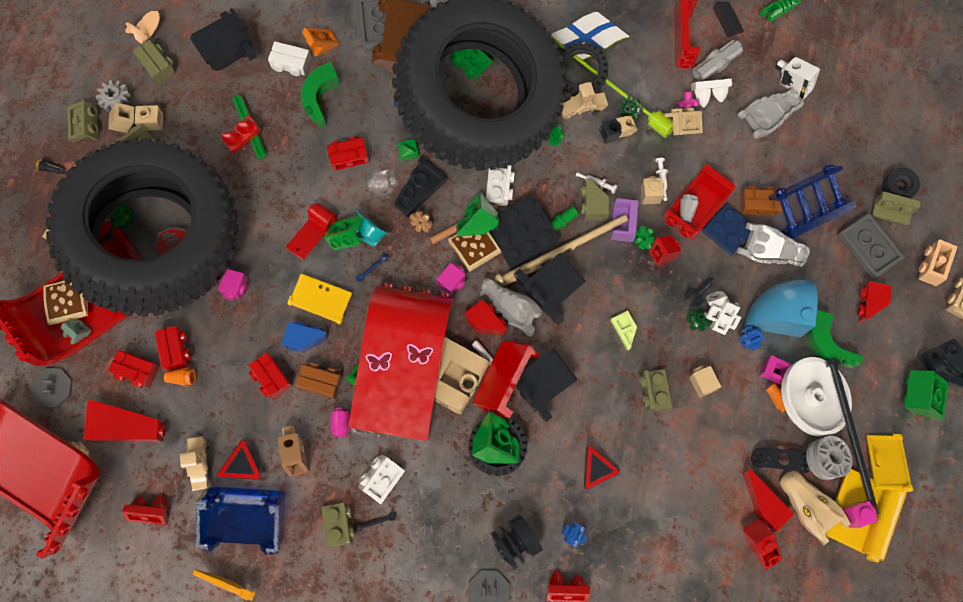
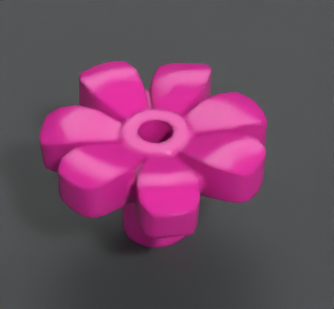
[676,91,700,108]

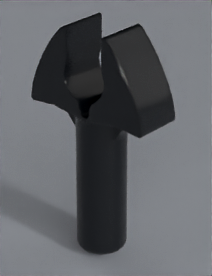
[684,277,715,307]

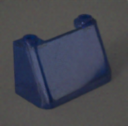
[196,487,286,555]

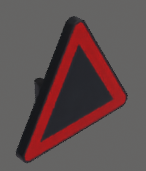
[217,440,262,480]
[583,445,620,490]

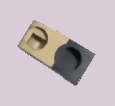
[599,116,638,144]

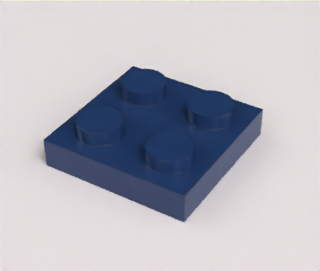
[702,204,751,256]

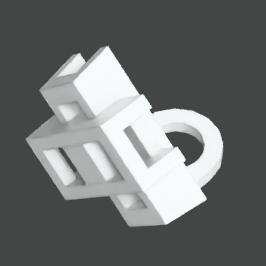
[704,291,741,335]

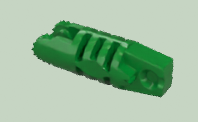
[760,0,801,22]

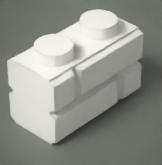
[268,42,311,76]

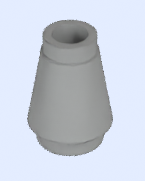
[680,194,699,223]

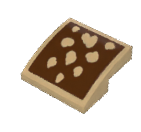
[448,232,501,272]
[43,281,88,325]

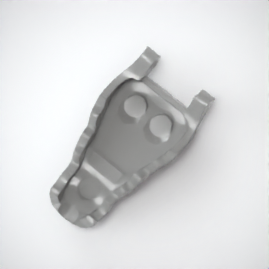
[738,88,804,139]
[736,223,810,267]
[480,278,542,337]

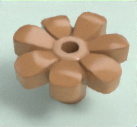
[410,211,432,232]

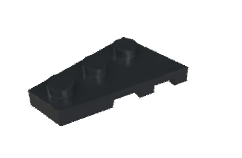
[394,156,447,218]

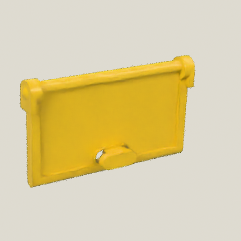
[287,273,352,325]
[866,434,914,492]

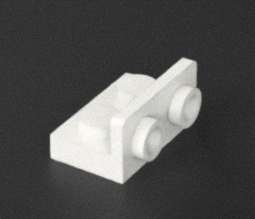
[486,165,515,206]
[358,455,405,504]

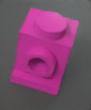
[759,355,792,385]

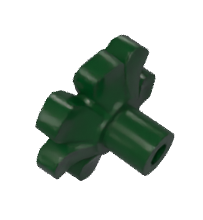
[620,96,643,119]
[686,307,711,332]

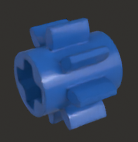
[739,326,764,351]
[561,522,588,548]

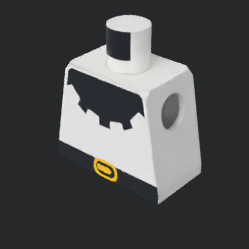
[775,57,820,100]

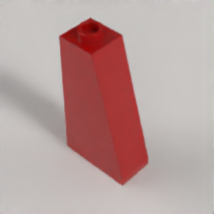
[84,400,166,443]

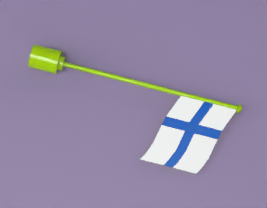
[550,12,673,138]

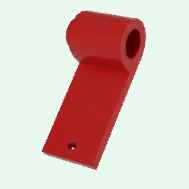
[285,203,337,261]

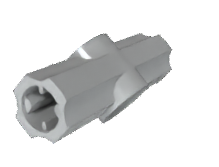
[692,40,743,82]

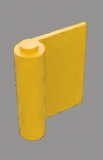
[825,469,907,563]

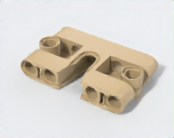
[434,337,490,415]

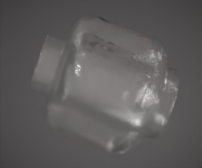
[368,170,397,196]

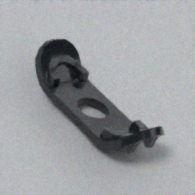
[751,447,810,473]

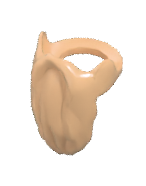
[125,11,160,44]

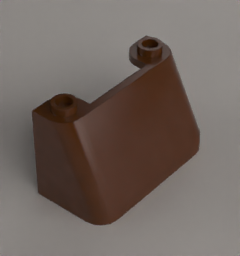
[371,0,433,73]

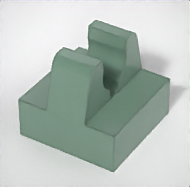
[61,318,91,344]

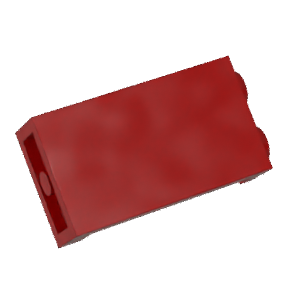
[674,0,700,69]
[663,164,736,240]
[472,341,539,419]

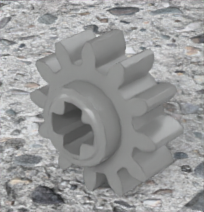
[96,80,131,112]

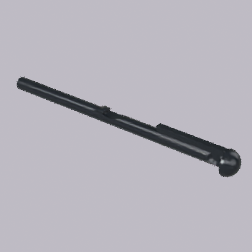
[826,358,879,514]

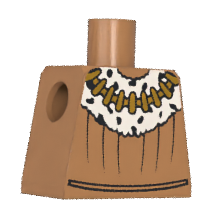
[278,426,309,477]

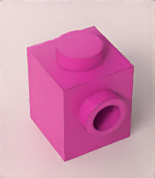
[436,263,466,296]
[218,269,248,301]
[842,501,878,528]

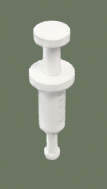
[655,158,668,201]
[576,172,617,194]

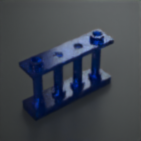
[768,164,856,239]

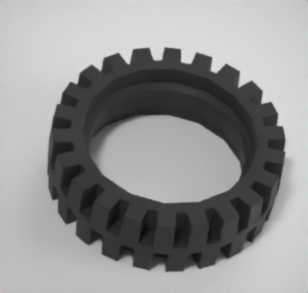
[561,41,608,96]
[468,416,527,476]

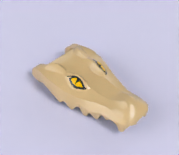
[780,471,851,545]

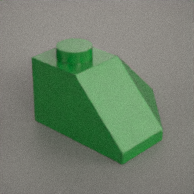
[456,192,499,237]
[472,412,520,463]

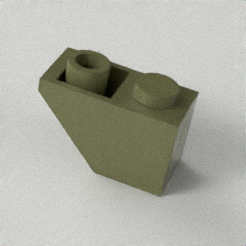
[581,179,609,221]

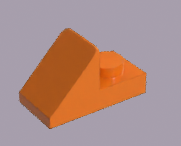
[302,27,340,56]

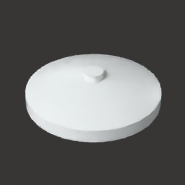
[781,357,852,436]

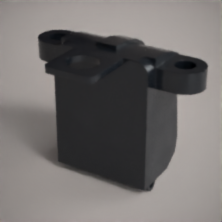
[190,8,256,71]
[513,252,586,325]
[515,348,578,422]

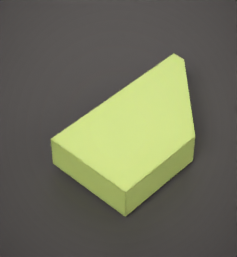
[610,311,637,351]

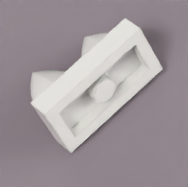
[691,79,732,108]

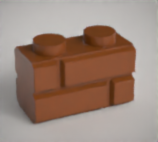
[740,186,783,216]
[295,362,342,400]

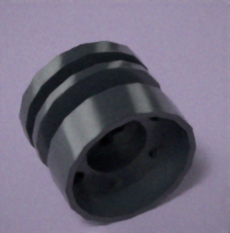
[490,514,543,570]

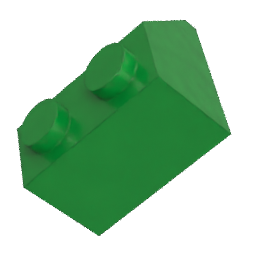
[904,370,949,420]

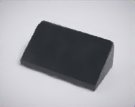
[713,2,744,38]

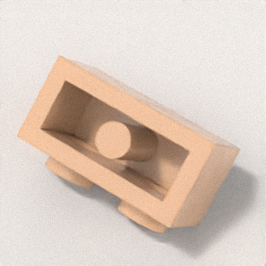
[918,239,957,286]

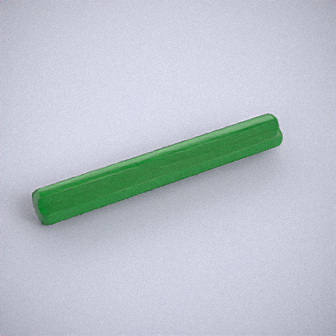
[232,95,267,160]

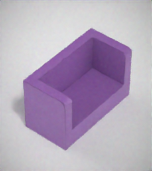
[610,198,638,242]

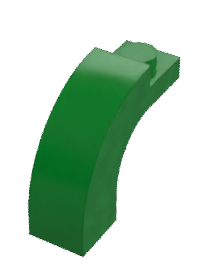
[301,62,340,128]
[806,309,864,368]

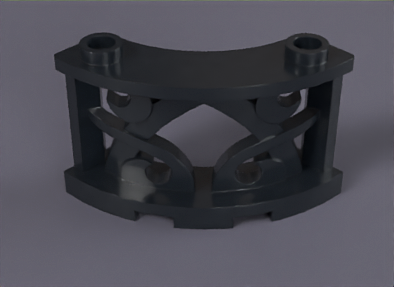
[917,339,963,388]

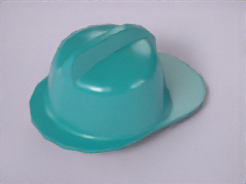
[354,208,390,246]

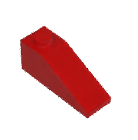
[742,469,794,532]

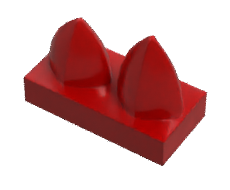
[222,115,262,153]
[122,494,169,525]
[547,570,590,602]

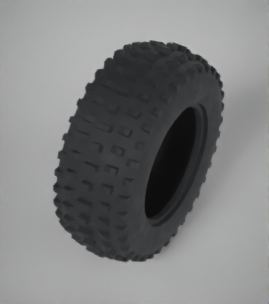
[392,0,567,171]
[46,138,239,317]

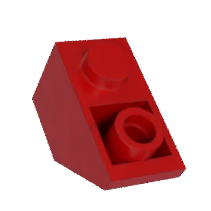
[857,281,892,323]
[464,299,507,336]
[742,519,782,570]

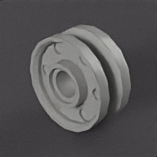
[806,435,852,480]

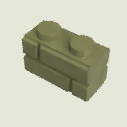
[133,40,175,84]

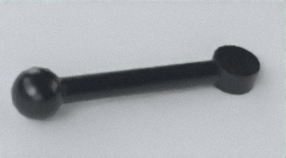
[355,513,396,532]

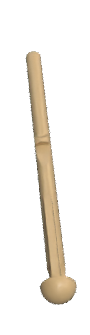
[494,215,628,287]

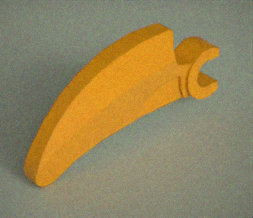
[192,570,255,601]

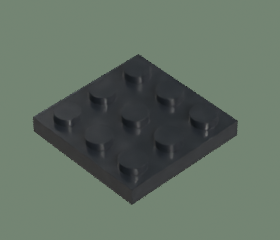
[490,194,561,270]

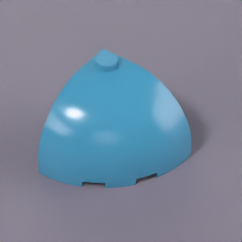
[743,279,818,338]

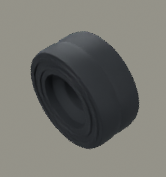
[882,168,920,199]

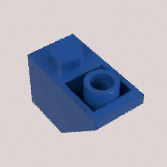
[281,321,328,353]

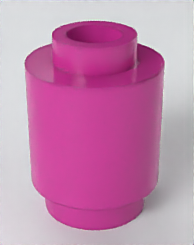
[330,408,351,437]

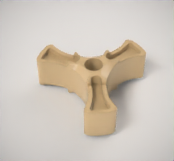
[561,82,608,119]
[180,436,210,491]

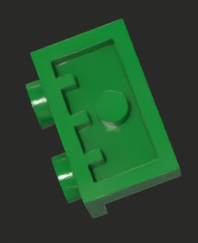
[449,49,493,82]
[324,215,363,251]

